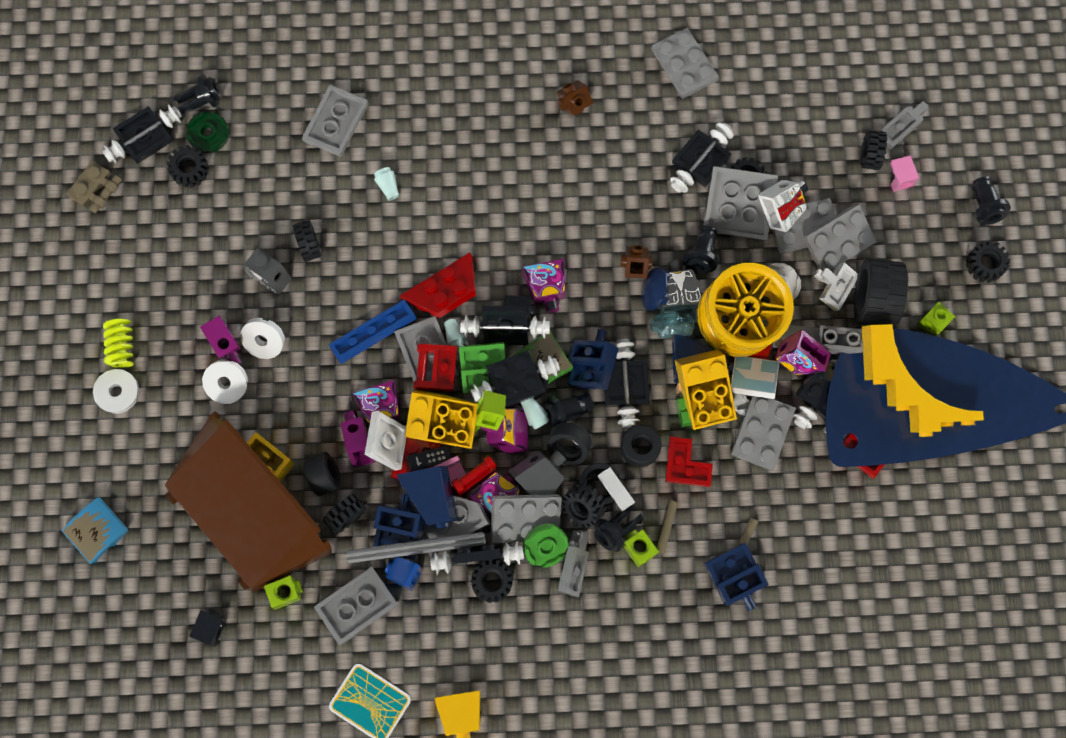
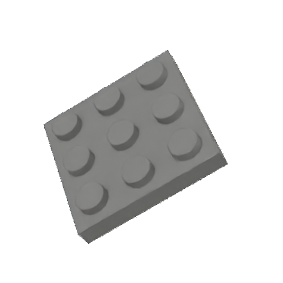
[703,166,778,240]

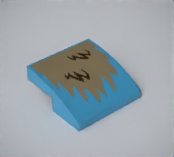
[61,497,129,564]

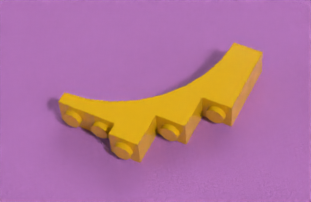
[862,324,984,437]

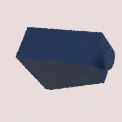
[672,334,733,383]
[397,466,457,529]

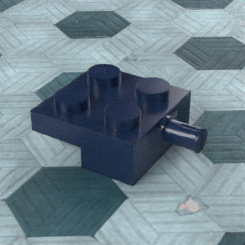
[568,329,619,390]
[373,493,425,560]
[704,542,769,611]

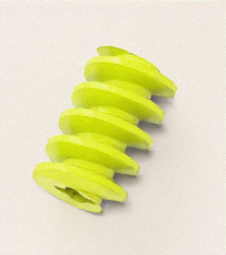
[103,319,134,368]

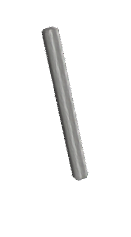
[346,532,485,563]

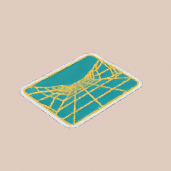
[329,664,411,738]

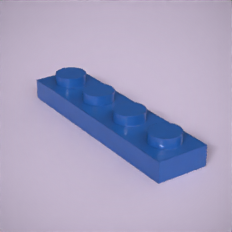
[329,300,416,364]

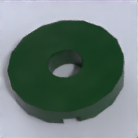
[186,112,230,153]

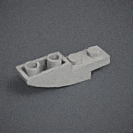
[773,325,863,354]

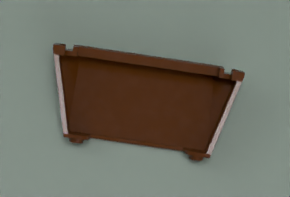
[165,411,332,593]

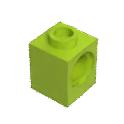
[917,302,956,336]
[475,390,506,431]
[624,530,659,568]
[264,576,303,610]

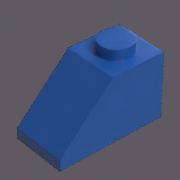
[385,557,423,591]

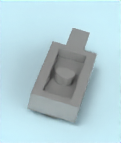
[880,101,929,150]
[558,530,589,597]

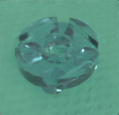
[650,313,695,338]

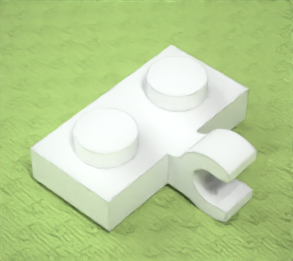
[814,263,858,311]

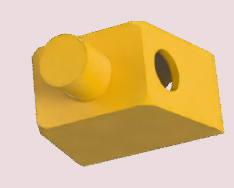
[435,691,480,738]

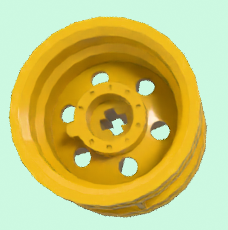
[697,263,794,357]

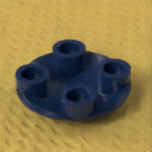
[641,267,670,311]

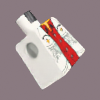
[758,180,808,232]

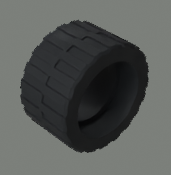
[854,258,909,328]

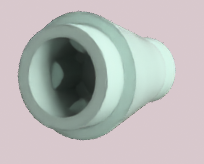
[374,167,400,201]
[444,319,468,353]
[521,398,549,429]

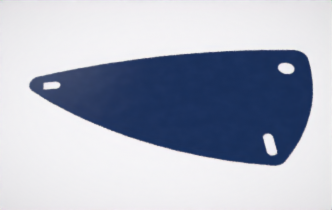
[826,325,1066,467]

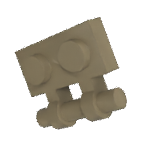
[66,161,122,214]

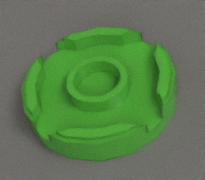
[523,524,569,567]

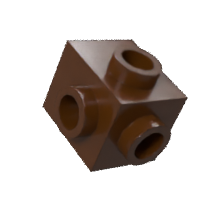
[556,80,593,115]
[621,245,652,279]

